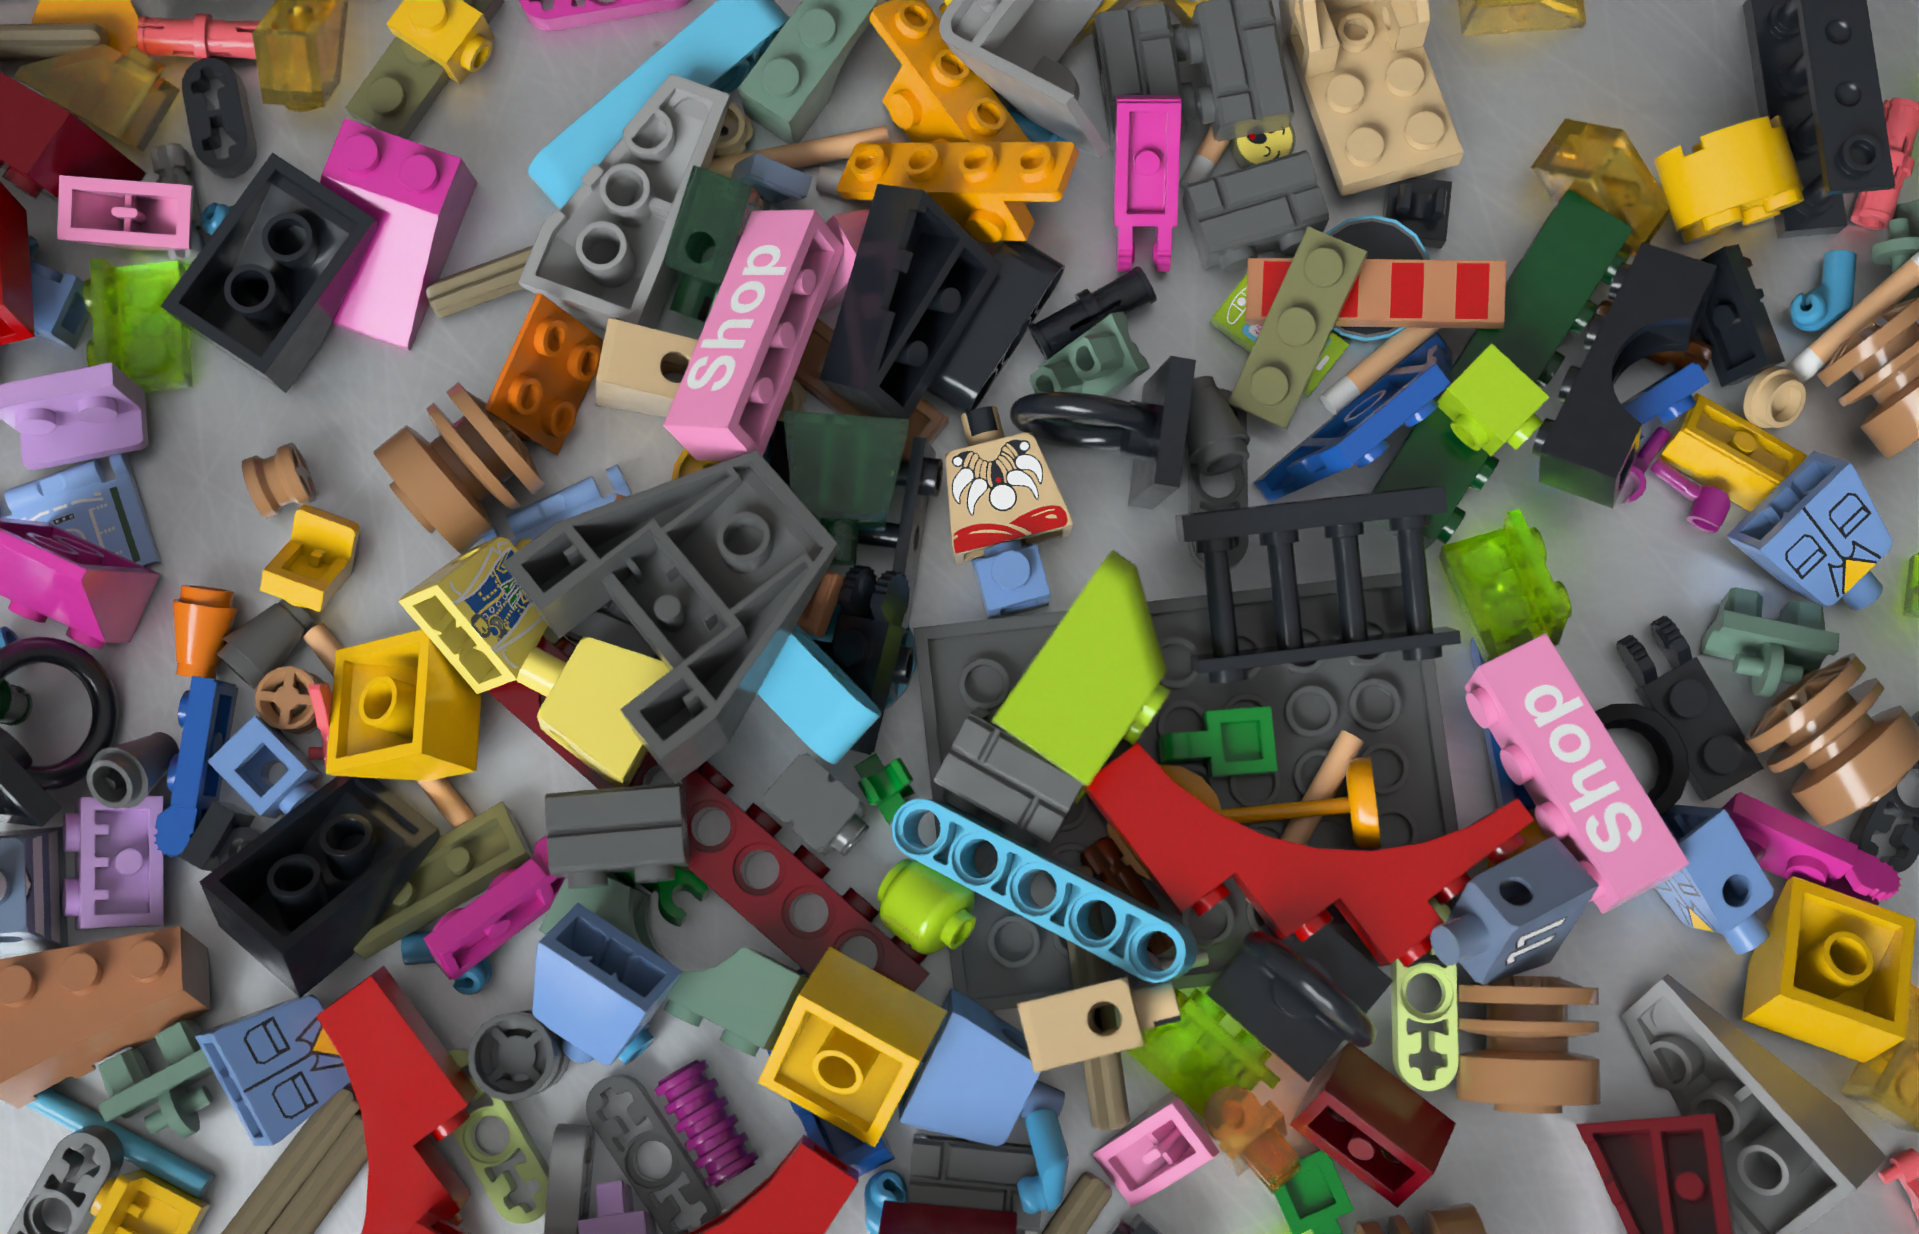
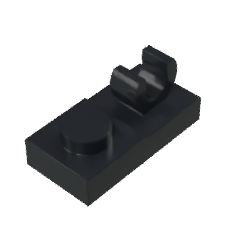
[1699,244,1785,387]

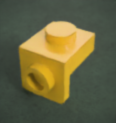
[386,0,494,84]
[260,504,360,612]
[87,1169,210,1234]

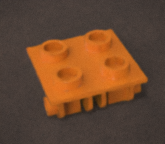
[484,293,604,456]

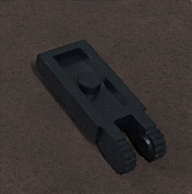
[828,565,910,755]
[1616,616,1764,801]

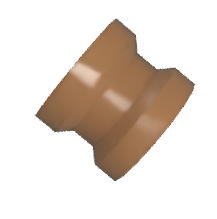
[242,442,316,519]
[255,666,326,735]

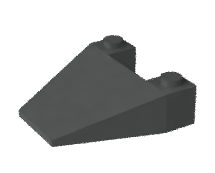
[503,450,839,784]

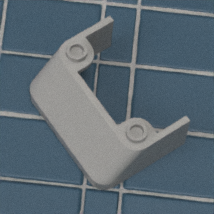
[939,0,1108,158]

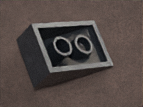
[161,152,379,393]
[199,776,441,998]

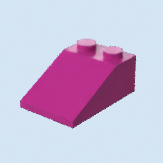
[320,118,477,351]
[0,517,161,649]

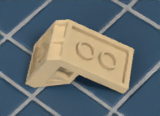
[1279,0,1464,197]

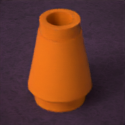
[173,585,238,679]

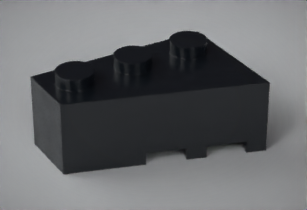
[820,184,1002,425]

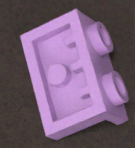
[0,362,148,471]
[62,796,164,930]

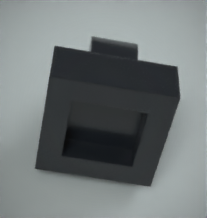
[1383,177,1452,249]
[180,800,263,871]

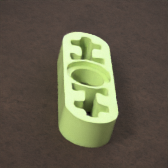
[1391,897,1459,1091]
[448,1049,549,1224]

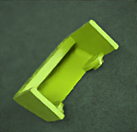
[992,550,1171,804]

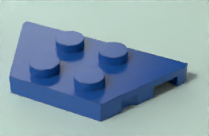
[1253,332,1453,502]

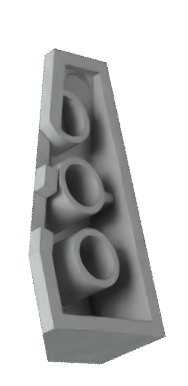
[518,74,731,330]
[1622,974,1887,1234]

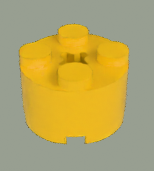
[1654,115,1804,244]

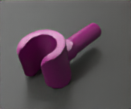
[1623,427,1671,504]
[1650,457,1731,533]

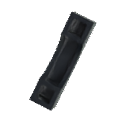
[1532,242,1717,509]

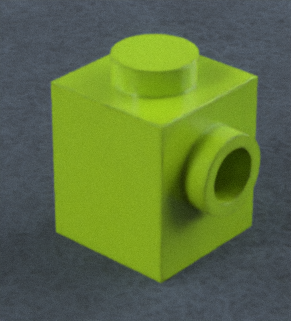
[1437,343,1549,457]

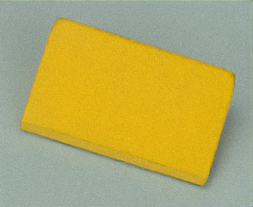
[1660,393,1807,512]

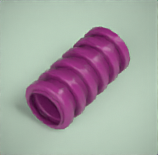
[654,1059,759,1188]

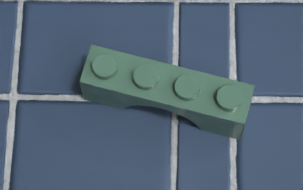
[738,0,891,144]
[539,874,809,1057]

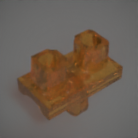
[1204,1086,1302,1195]

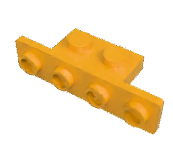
[869,0,1033,205]
[837,142,1079,243]

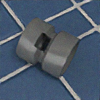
[467,1009,570,1101]

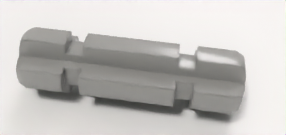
[151,143,205,265]

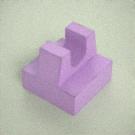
[578,1180,657,1234]

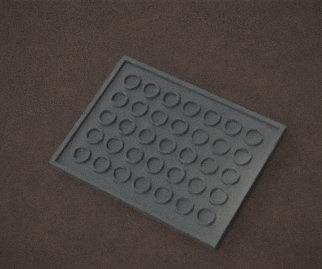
[913,573,1464,1011]

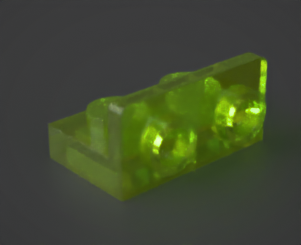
[83,258,193,392]
[1439,509,1572,663]
[1126,986,1281,1131]

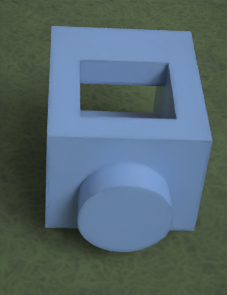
[30,262,100,350]
[971,540,1051,620]
[207,715,322,819]

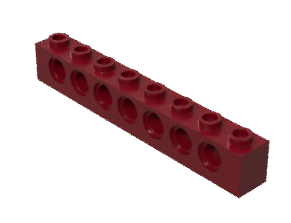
[487,636,931,993]

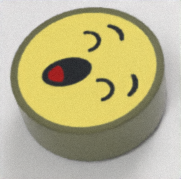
[1232,123,1296,168]

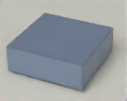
[729,153,812,209]

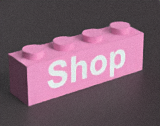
[663,210,844,462]
[1464,633,1689,914]

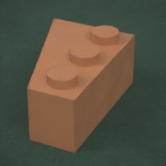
[0,926,211,1109]

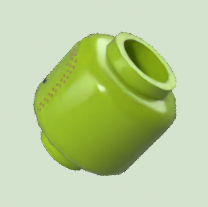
[877,859,976,955]

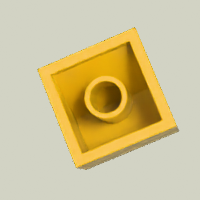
[326,629,482,781]
[1741,876,1916,1063]
[758,946,948,1148]

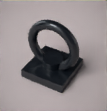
[1010,356,1196,509]
[0,637,119,827]
[1204,922,1393,1083]

